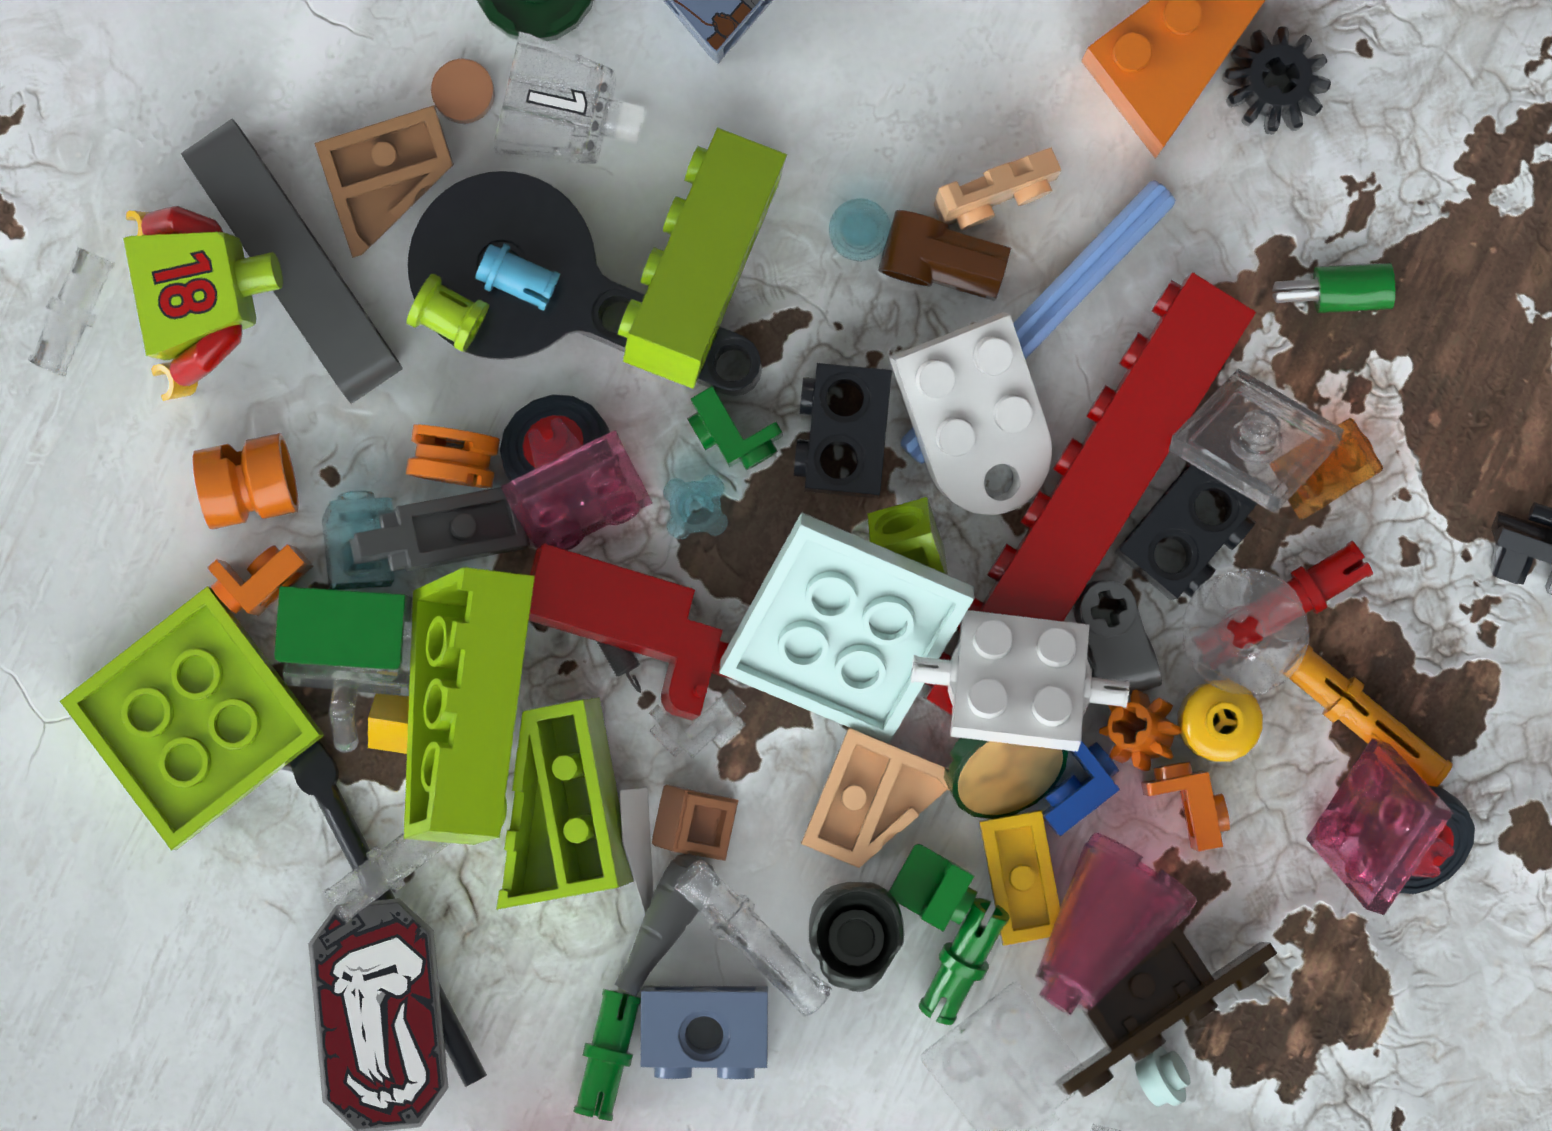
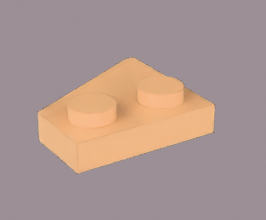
[801,728,949,868]

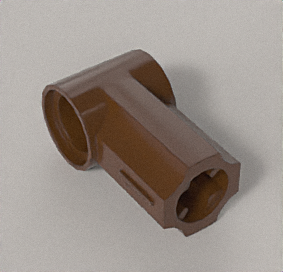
[878,210,1011,301]

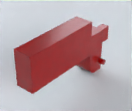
[529,543,737,721]

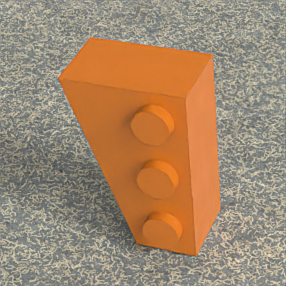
[1081,0,1265,159]

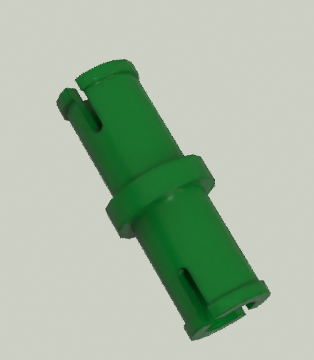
[918,898,1010,1025]
[573,989,641,1121]

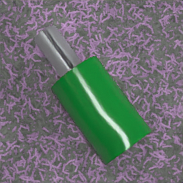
[1273,263,1396,313]

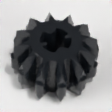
[1223,26,1331,135]

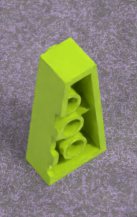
[404,567,534,845]

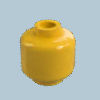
[1177,681,1263,762]

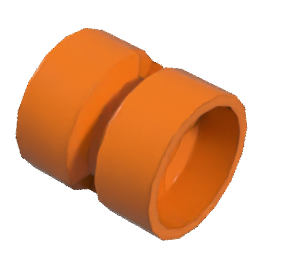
[193,433,299,530]

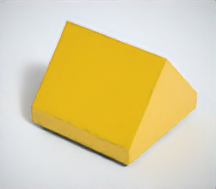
[368,686,409,754]

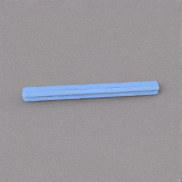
[900,180,1175,464]

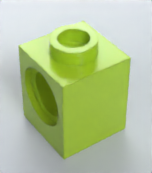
[867,497,948,575]

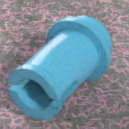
[475,243,560,311]

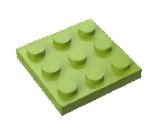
[60,586,324,851]

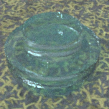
[829,199,891,261]

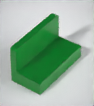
[274,586,412,670]

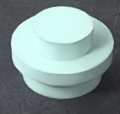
[1135,1046,1191,1107]

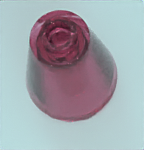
[1035,833,1197,1016]

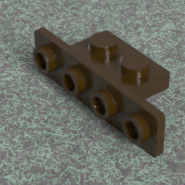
[1055,924,1277,1097]

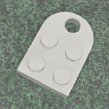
[889,312,1052,515]

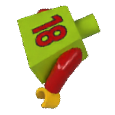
[123,206,283,401]

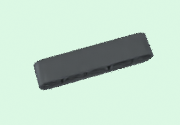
[181,118,403,404]

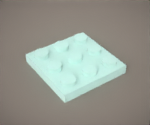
[719,512,974,744]

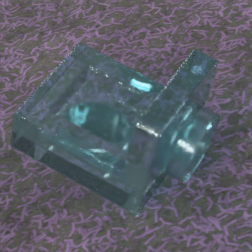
[322,491,395,590]

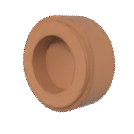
[431,59,495,124]

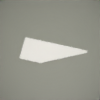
[620,787,654,913]

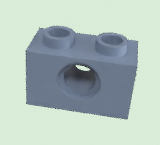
[640,986,768,1079]

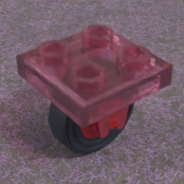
[500,394,653,550]
[1306,738,1475,915]

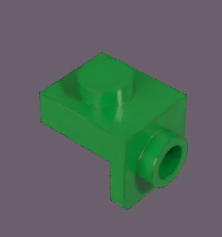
[687,386,783,470]
[888,844,978,932]

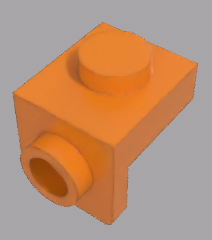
[1141,761,1230,851]

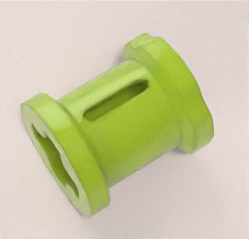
[406,273,489,352]

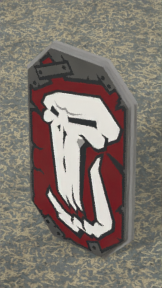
[308,898,449,1131]

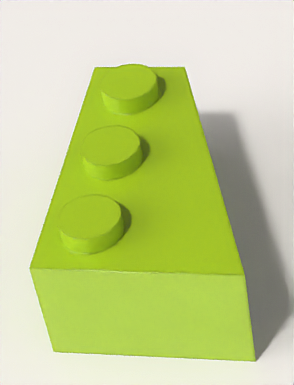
[496,697,634,910]

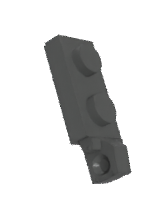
[349,485,530,572]

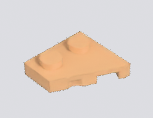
[934,147,1061,231]

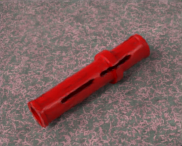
[1192,541,1373,672]

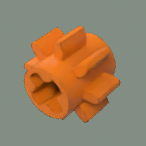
[1099,690,1181,772]

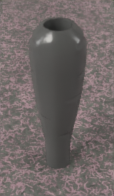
[614,853,715,997]

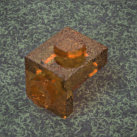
[1268,418,1383,521]

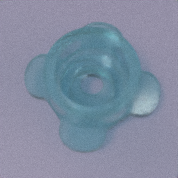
[663,475,728,540]

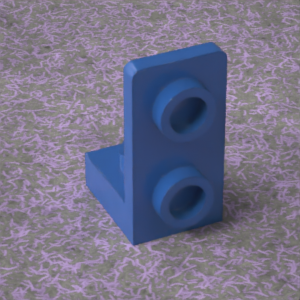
[1042,740,1120,836]

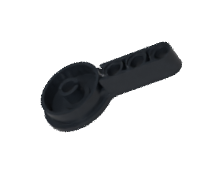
[408,171,762,396]

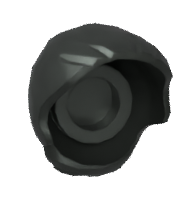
[809,882,905,992]

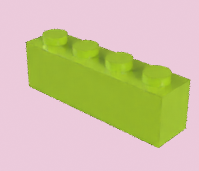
[618,127,787,389]

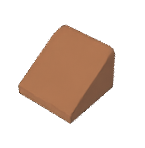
[652,785,738,861]

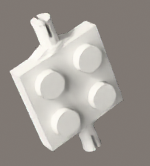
[910,610,1130,751]

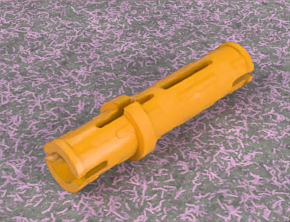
[1282,645,1453,787]

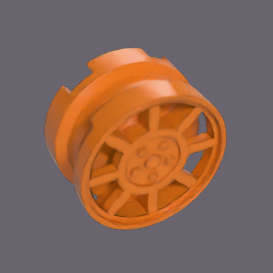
[405,424,500,489]

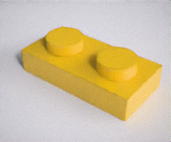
[979,810,1065,946]

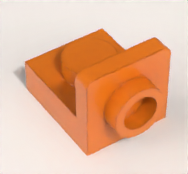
[207,544,313,616]

